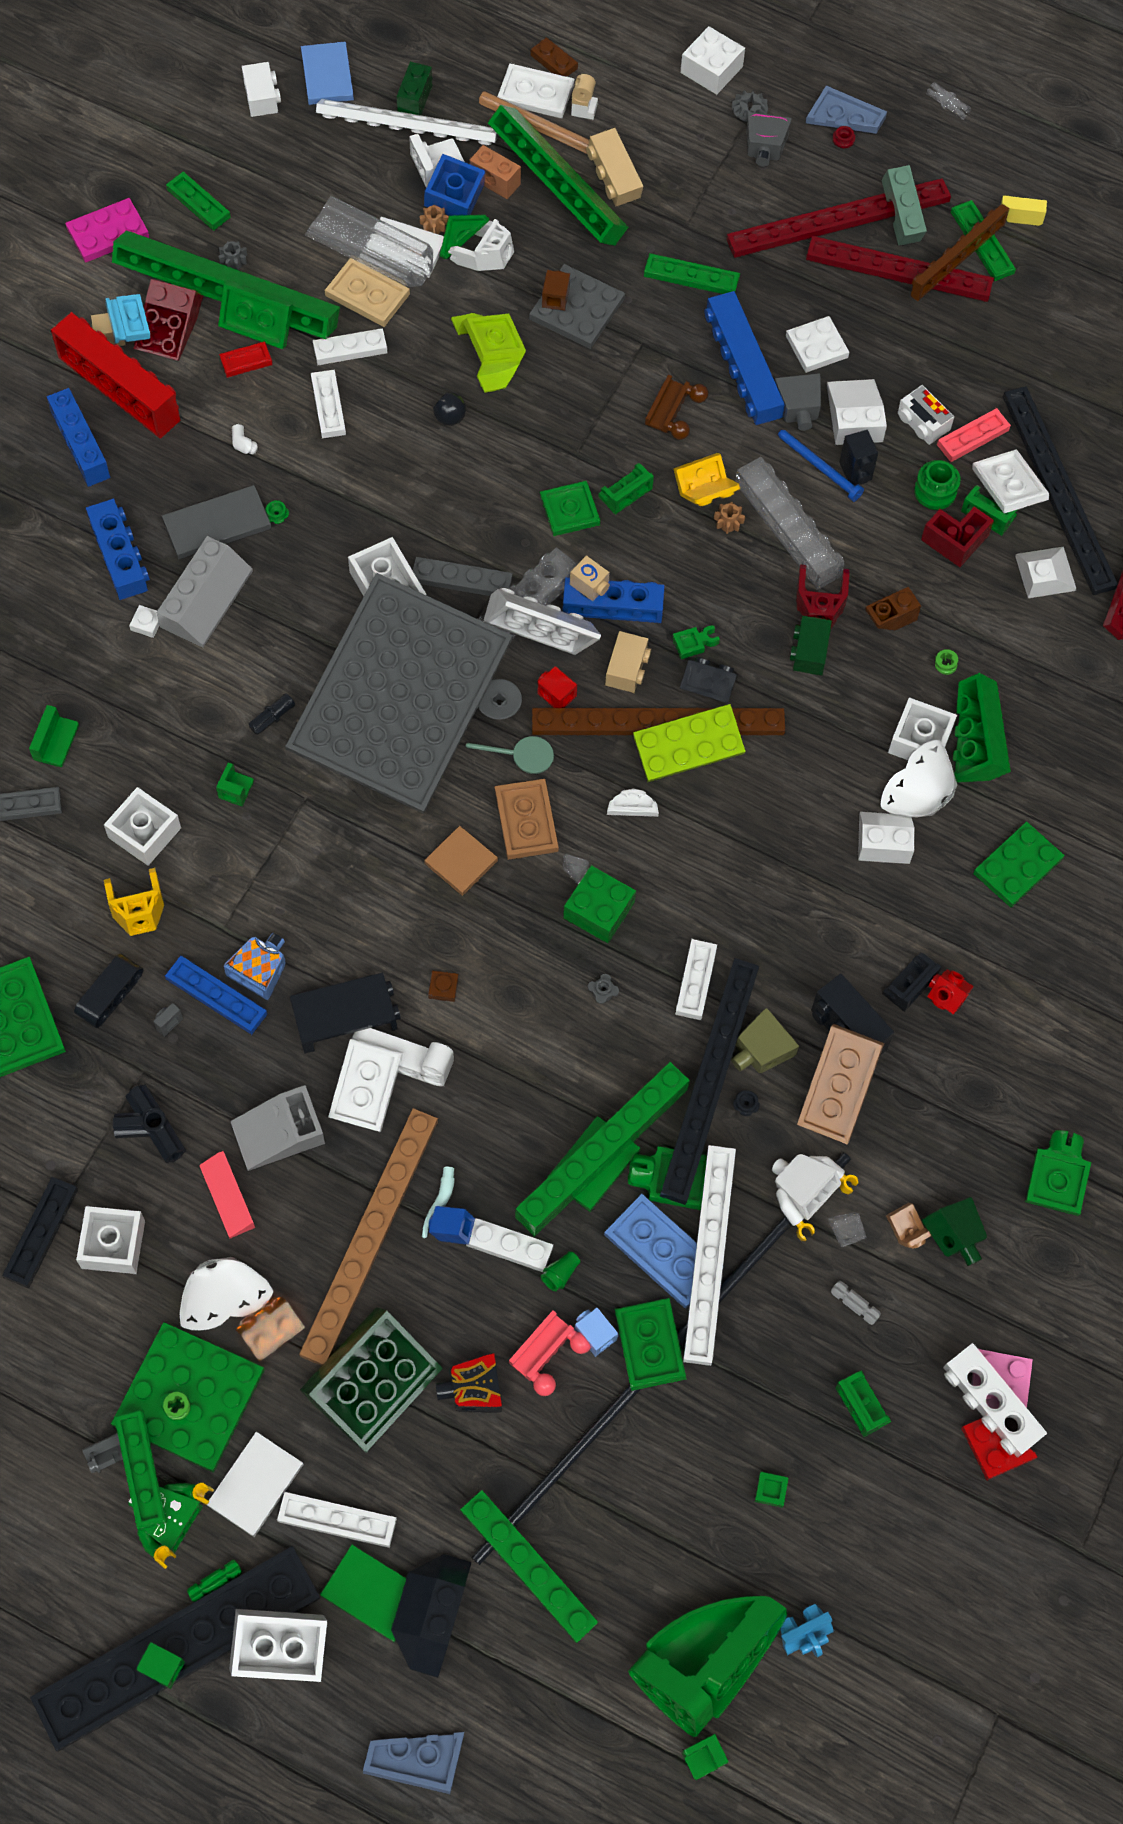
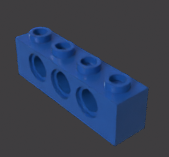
[47,388,110,487]
[86,499,150,600]
[563,577,664,623]

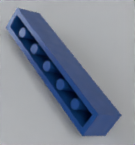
[704,291,785,425]

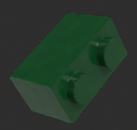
[397,62,433,115]
[790,616,832,676]

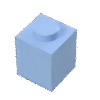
[575,1308,618,1357]

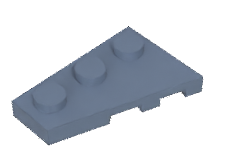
[806,86,887,134]
[363,1732,464,1794]

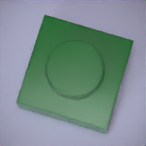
[755,1472,789,1508]

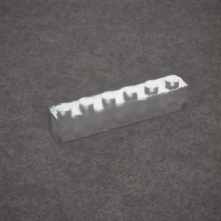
[735,457,844,590]

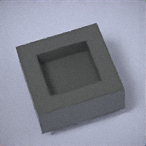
[153,1003,183,1037]

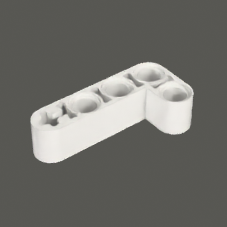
[352,1028,454,1086]

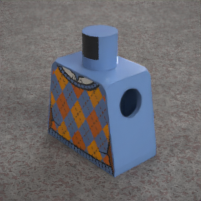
[224,933,286,1000]

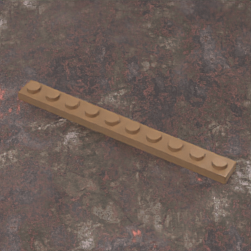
[299,1109,438,1366]

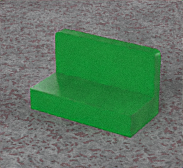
[29,705,79,767]

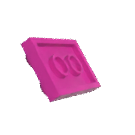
[65,198,149,263]

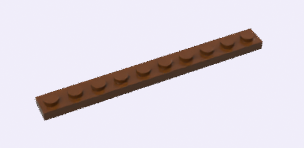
[532,708,785,735]

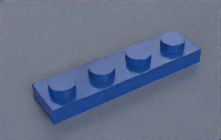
[165,956,267,1035]

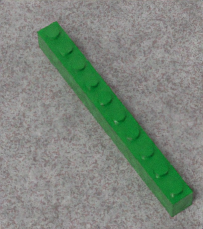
[112,230,340,339]

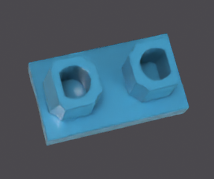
[780,1604,834,1658]

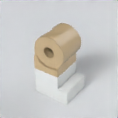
[571,74,598,120]

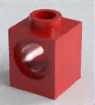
[538,666,577,708]

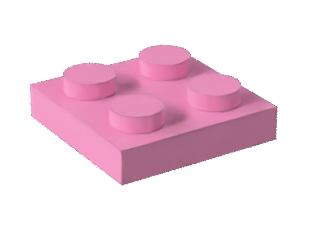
[971,1349,1033,1409]

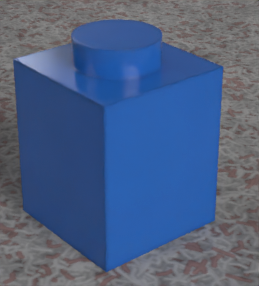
[429,1206,475,1245]

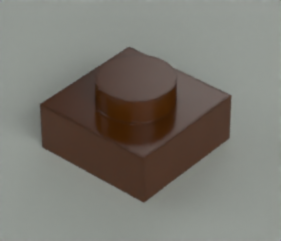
[428,971,459,1002]

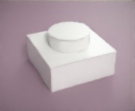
[129,605,160,638]

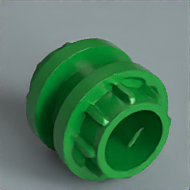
[914,460,960,510]

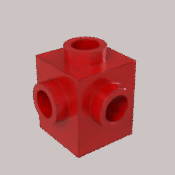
[927,969,974,1014]

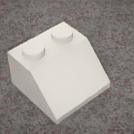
[858,812,914,864]

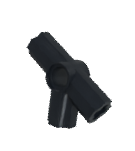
[113,1084,186,1164]

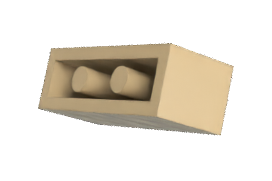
[586,128,643,206]

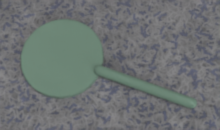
[466,736,554,774]

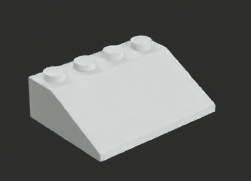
[483,588,601,655]

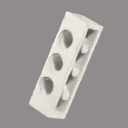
[943,1343,1047,1457]

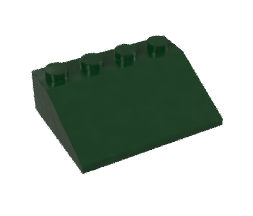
[300,1307,443,1452]

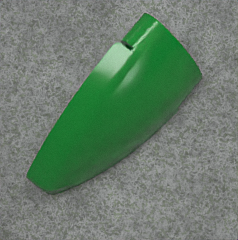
[628,1596,787,1737]

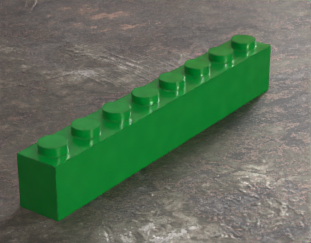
[488,105,629,246]
[515,1062,690,1237]

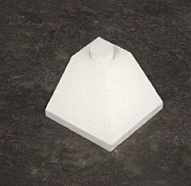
[1016,547,1076,598]

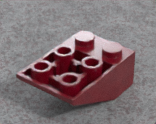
[133,279,203,361]

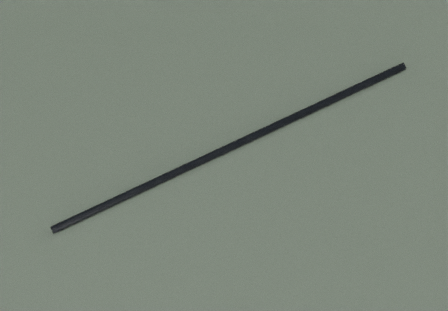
[471,1152,851,1565]

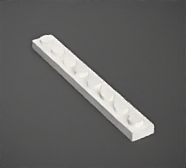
[316,99,499,145]
[683,1145,736,1366]

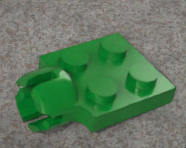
[1025,1130,1091,1216]
[628,1146,707,1210]

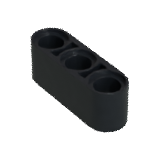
[74,953,144,1028]

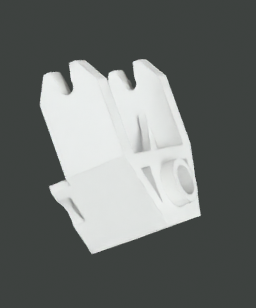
[448,219,514,271]

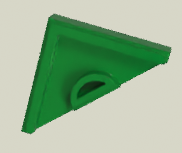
[439,215,489,259]

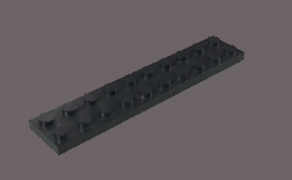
[30,1546,321,1752]

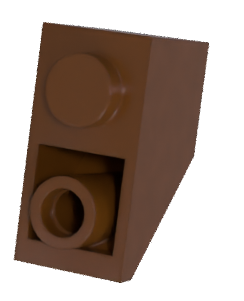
[865,587,921,630]

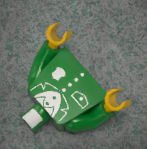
[128,1483,214,1569]

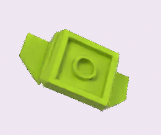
[451,313,526,393]

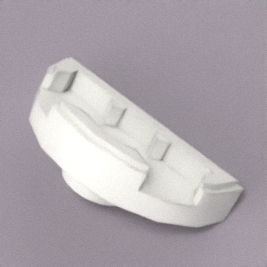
[607,789,659,817]

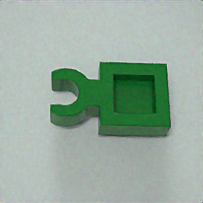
[672,625,720,659]

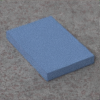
[301,42,354,105]

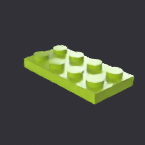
[633,704,746,782]

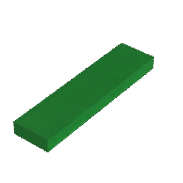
[951,200,1016,282]
[644,253,740,294]
[114,1409,167,1531]

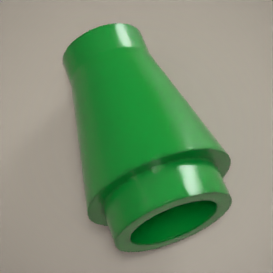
[541,1251,581,1292]

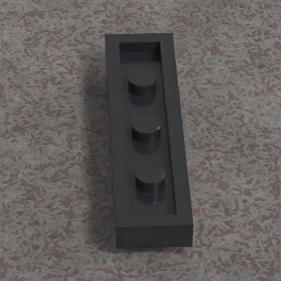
[2,1177,78,1289]

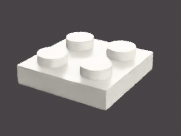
[786,316,849,373]

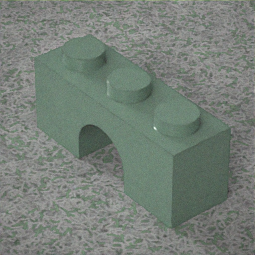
[882,165,927,246]

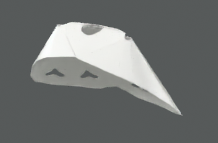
[881,740,957,817]
[180,1257,273,1330]

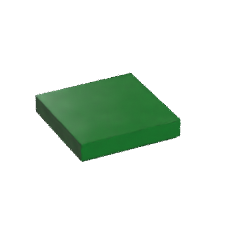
[540,481,600,536]

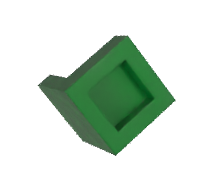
[216,762,254,806]
[137,1642,185,1689]
[682,1734,729,1780]

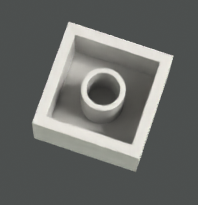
[681,26,745,95]
[888,698,957,764]
[104,787,181,866]
[76,1206,145,1274]

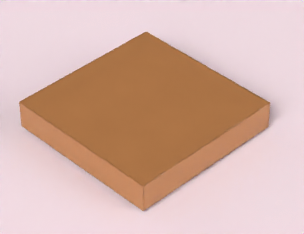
[424,826,498,896]

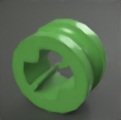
[935,650,958,675]
[163,1392,190,1420]

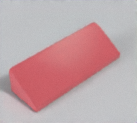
[199,1151,255,1239]

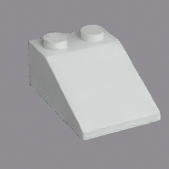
[827,379,887,445]

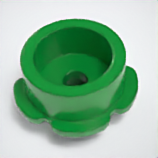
[265,500,289,524]

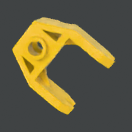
[104,868,164,936]

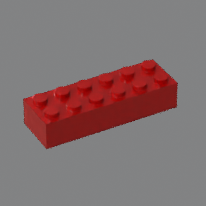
[51,312,181,439]

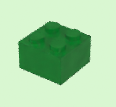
[563,865,636,943]

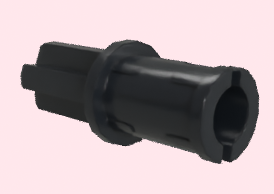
[249,693,295,735]

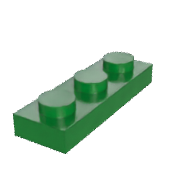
[166,172,231,231]

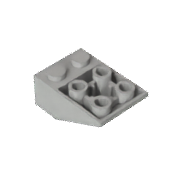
[230,1085,325,1171]

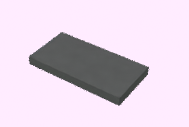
[162,485,271,559]

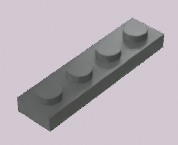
[413,557,513,596]

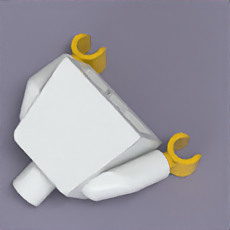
[772,1154,858,1241]

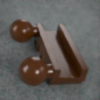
[645,375,708,440]

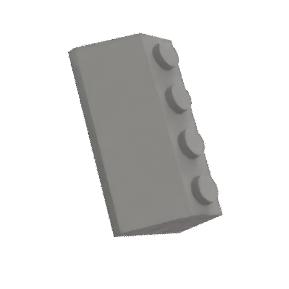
[156,536,253,648]

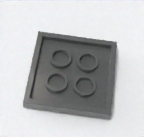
[529,264,625,349]

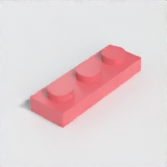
[937,408,1011,462]

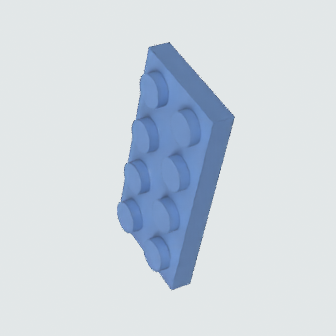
[604,1194,723,1309]

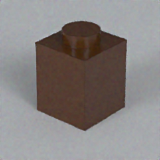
[542,270,570,311]

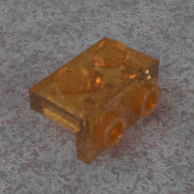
[236,1297,305,1362]

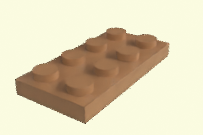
[797,1024,884,1144]

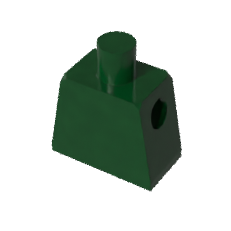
[922,1197,987,1266]

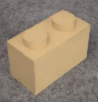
[605,631,651,693]

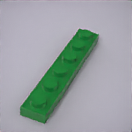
[460,1490,598,1643]

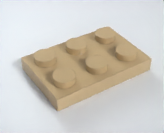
[325,258,410,327]

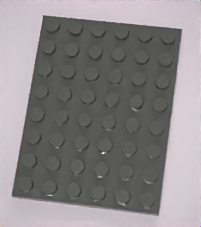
[285,572,513,814]

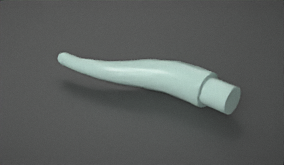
[422,1167,455,1238]

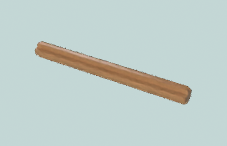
[479,91,589,154]

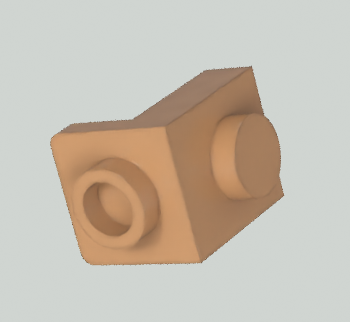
[886,1203,931,1249]

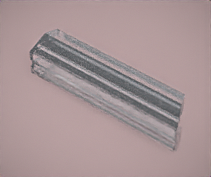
[305,196,433,287]

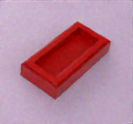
[219,341,272,378]

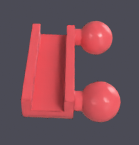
[509,1311,591,1396]

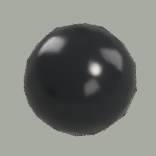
[433,392,466,426]

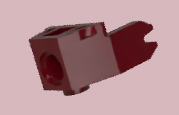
[796,564,850,629]

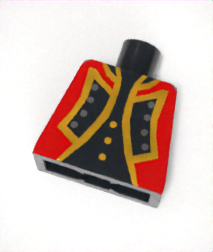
[435,1354,502,1413]

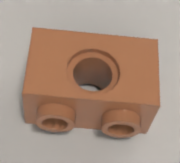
[470,145,521,200]

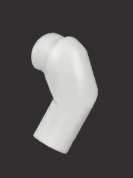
[232,424,258,454]

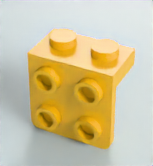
[673,453,740,506]

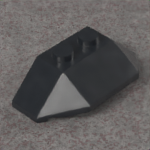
[391,1554,472,1678]

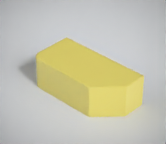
[1001,196,1047,226]

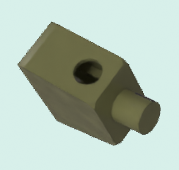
[731,1008,799,1073]

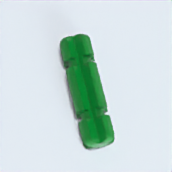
[187,1560,242,1602]

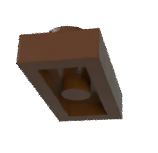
[530,37,578,77]

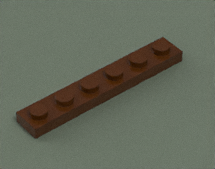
[911,204,1010,301]

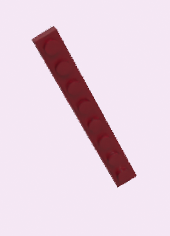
[806,236,994,302]

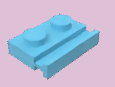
[106,294,150,343]

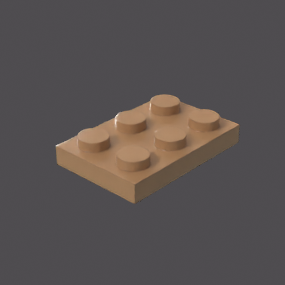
[495,779,559,860]

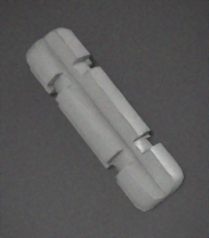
[831,1281,881,1325]

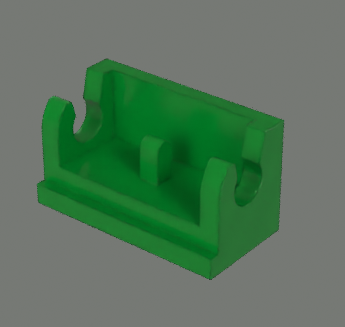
[598,463,654,515]
[961,485,1018,536]
[835,1370,891,1437]

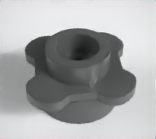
[588,974,619,1004]

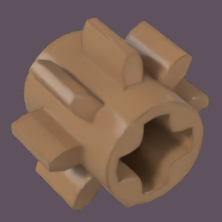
[420,205,449,234]
[714,502,745,534]

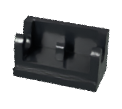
[882,952,942,1012]

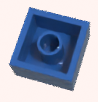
[424,154,485,216]

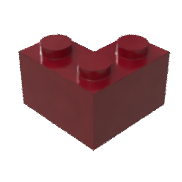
[921,506,994,567]

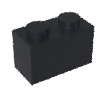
[839,429,878,485]

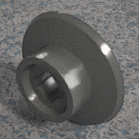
[478,679,522,719]

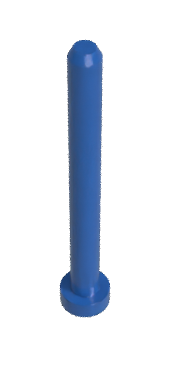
[778,430,864,502]

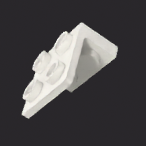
[409,134,464,188]

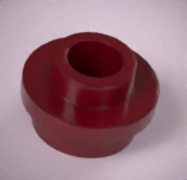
[832,126,855,148]

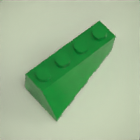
[953,673,1011,783]

